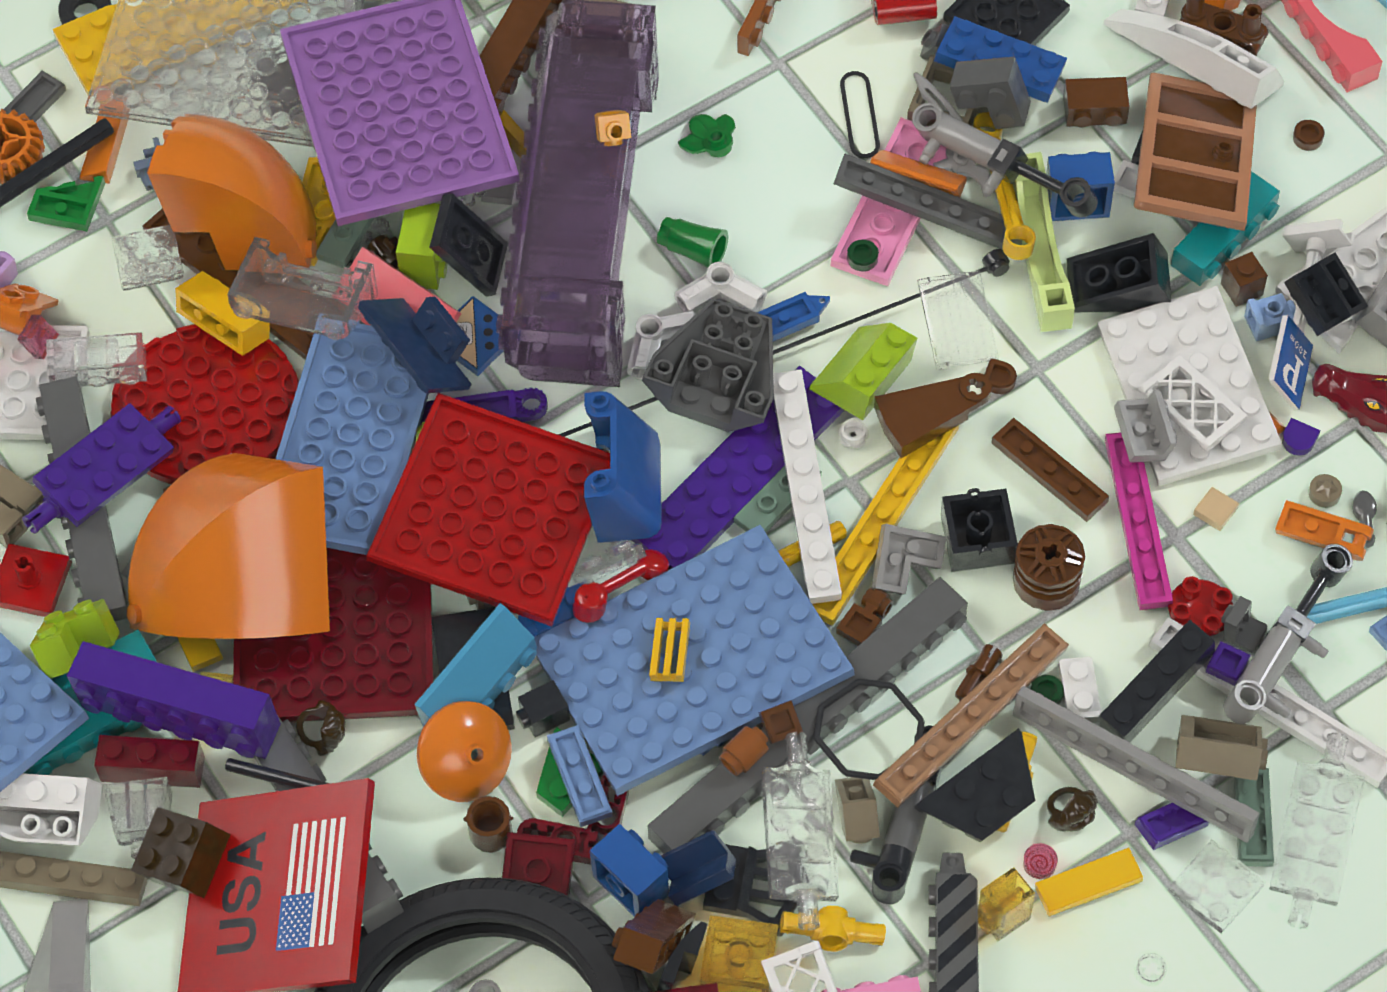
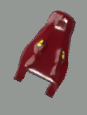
[1312,363,1387,433]

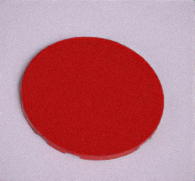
[110,324,299,484]

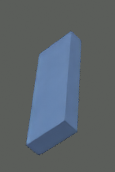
[547,725,613,827]

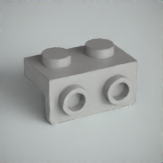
[1114,390,1177,462]

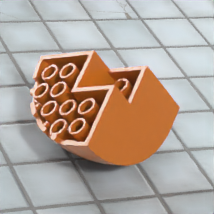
[147,114,317,271]

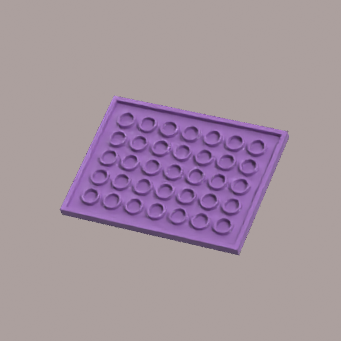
[280,0,520,226]

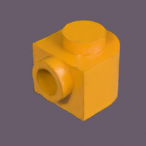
[594,110,631,146]

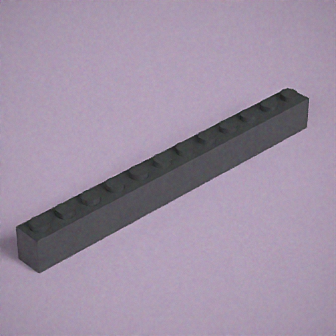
[647,577,968,854]

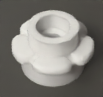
[838,418,869,449]

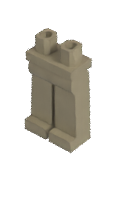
[0,464,44,548]

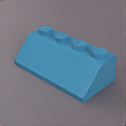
[415,603,537,727]

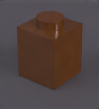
[1221,252,1268,307]

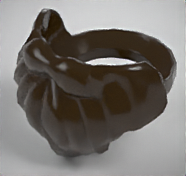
[296,700,346,756]
[1047,787,1098,832]

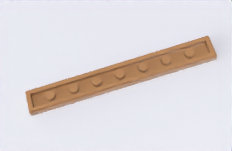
[873,623,1069,808]

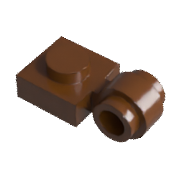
[836,588,894,646]

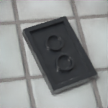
[429,193,508,297]

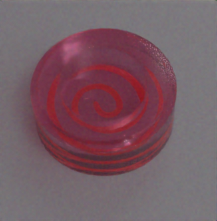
[1023,843,1058,879]

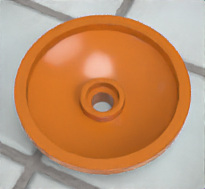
[417,701,512,802]

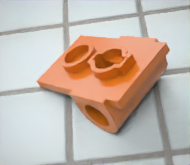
[0,283,59,338]

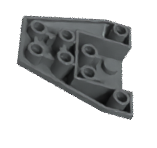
[642,298,774,432]

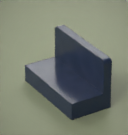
[661,830,736,906]

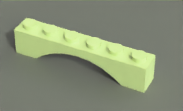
[1013,152,1075,332]

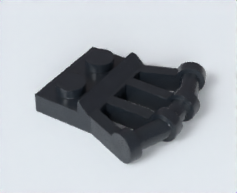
[703,841,806,936]

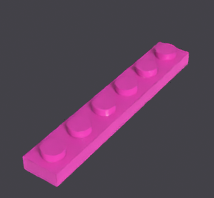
[1105,432,1173,610]

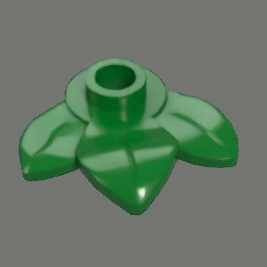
[678,114,736,157]

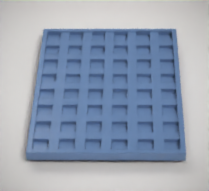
[534,525,855,796]

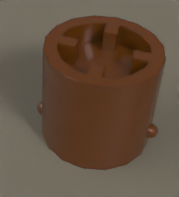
[463,796,514,853]

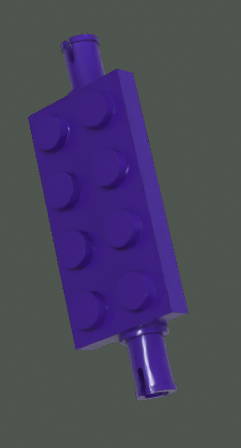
[22,403,181,534]

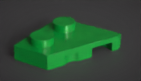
[27,176,105,232]

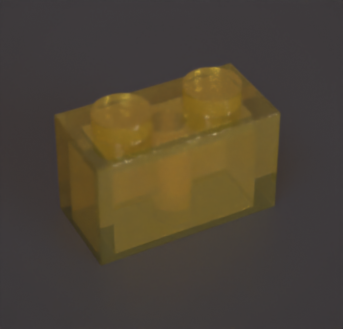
[978,867,1035,941]

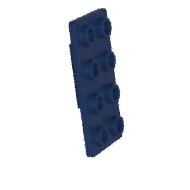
[357,297,472,394]

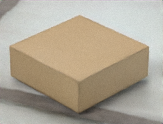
[1193,487,1239,531]

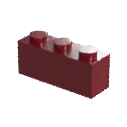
[94,735,205,788]

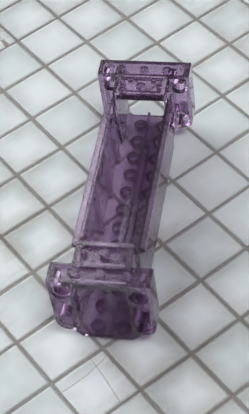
[496,0,659,387]

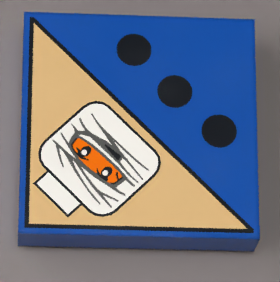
[456,296,520,376]

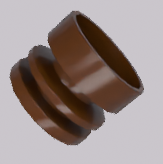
[1013,524,1086,611]

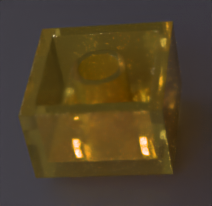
[699,915,778,992]

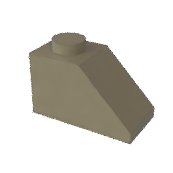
[835,777,880,844]

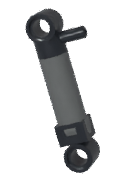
[850,725,942,905]

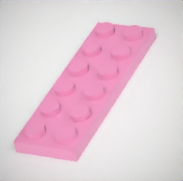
[830,117,947,286]

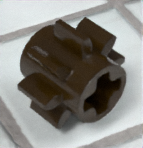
[367,235,399,269]

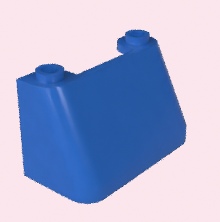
[584,391,662,543]

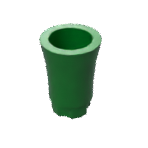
[657,217,729,268]

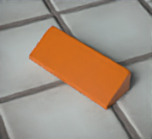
[79,97,131,184]
[870,150,967,198]

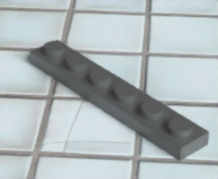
[833,153,1011,249]

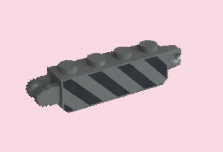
[928,852,979,992]

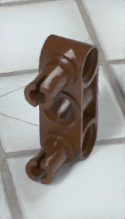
[1179,0,1269,56]

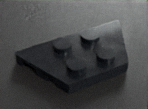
[914,728,1036,843]

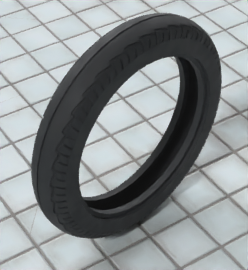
[314,877,649,992]

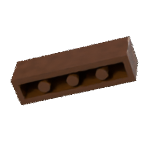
[612,899,696,974]

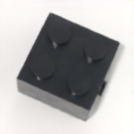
[940,488,1018,572]

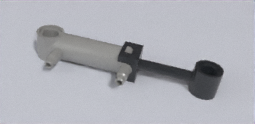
[912,103,1098,218]
[1223,544,1353,724]

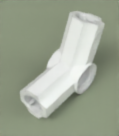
[674,262,767,313]
[627,311,695,380]

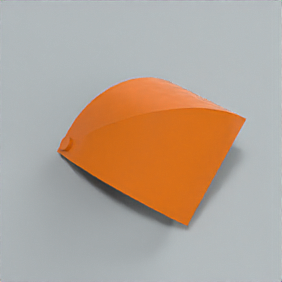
[127,453,330,639]

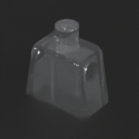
[103,777,173,859]

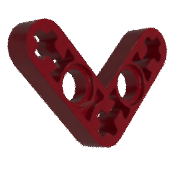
[517,774,629,865]

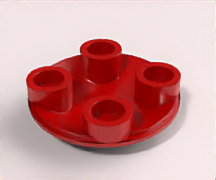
[1168,576,1233,636]

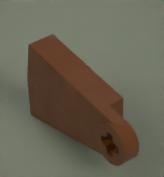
[874,373,992,458]

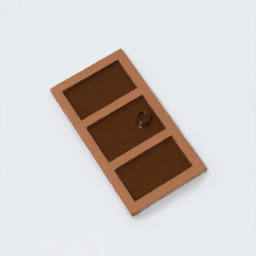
[1134,72,1257,231]

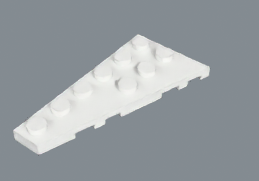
[1275,206,1387,355]

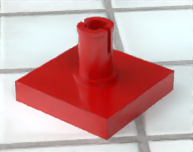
[0,543,72,617]

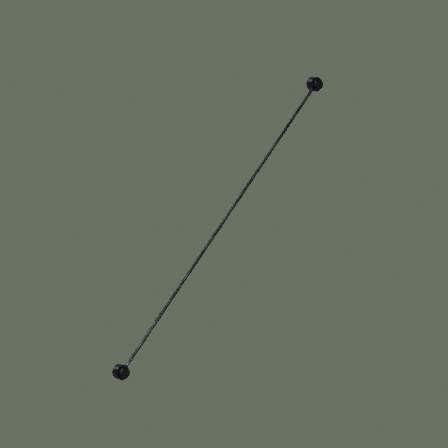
[558,249,1010,437]

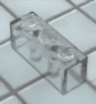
[46,332,147,387]

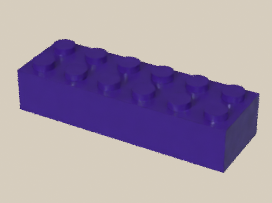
[67,641,281,759]

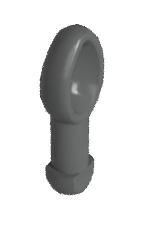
[1352,490,1377,548]

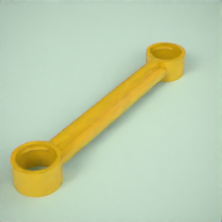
[973,112,1036,260]

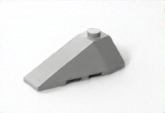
[24,899,91,992]

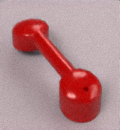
[572,549,669,623]

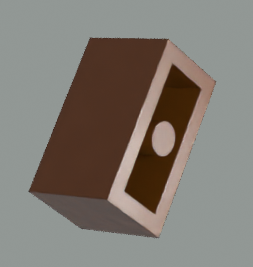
[1063,77,1130,128]

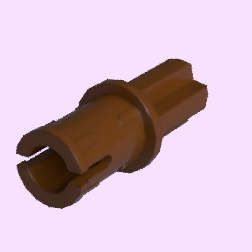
[955,644,1003,702]

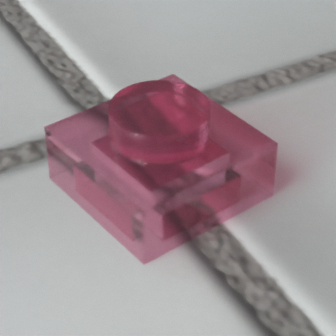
[17,315,59,359]

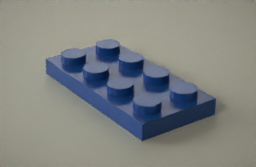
[934,16,1067,103]

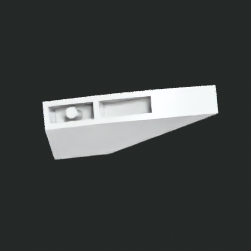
[1103,9,1285,109]
[0,774,103,846]

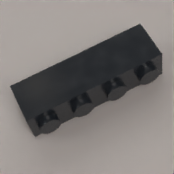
[1099,620,1215,742]

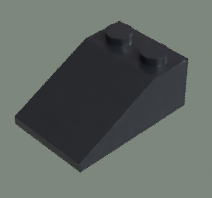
[1066,233,1172,313]

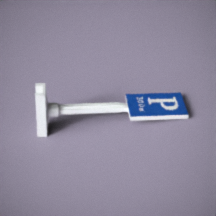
[1268,218,1355,410]

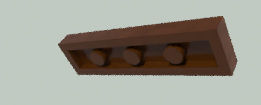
[991,417,1109,522]

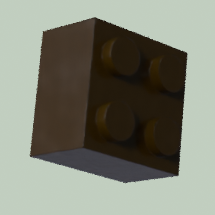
[131,807,230,898]

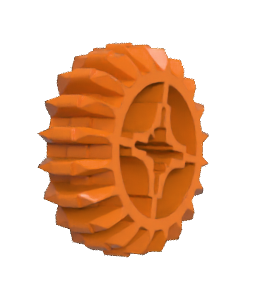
[0,109,45,185]

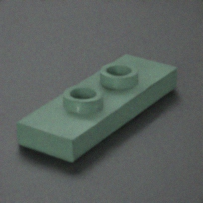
[316,217,375,269]
[734,466,822,533]
[1234,768,1274,867]

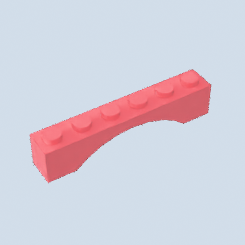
[1281,0,1383,92]

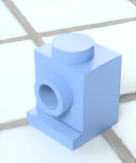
[1244,293,1296,342]

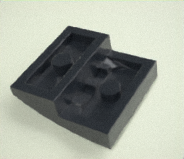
[657,921,708,991]

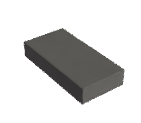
[3,70,66,122]

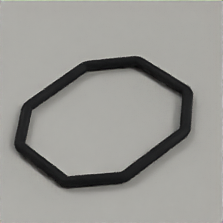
[813,678,925,780]

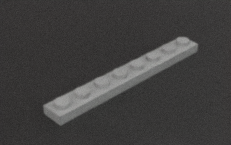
[1012,686,1260,843]

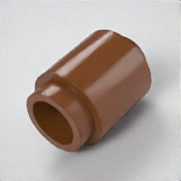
[719,726,769,776]

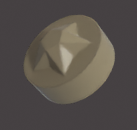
[1308,474,1342,508]

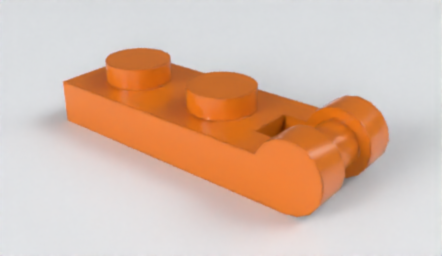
[1275,500,1374,561]

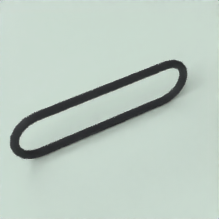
[840,71,880,158]

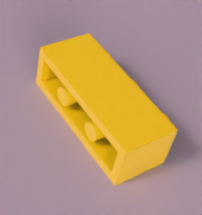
[175,271,270,356]

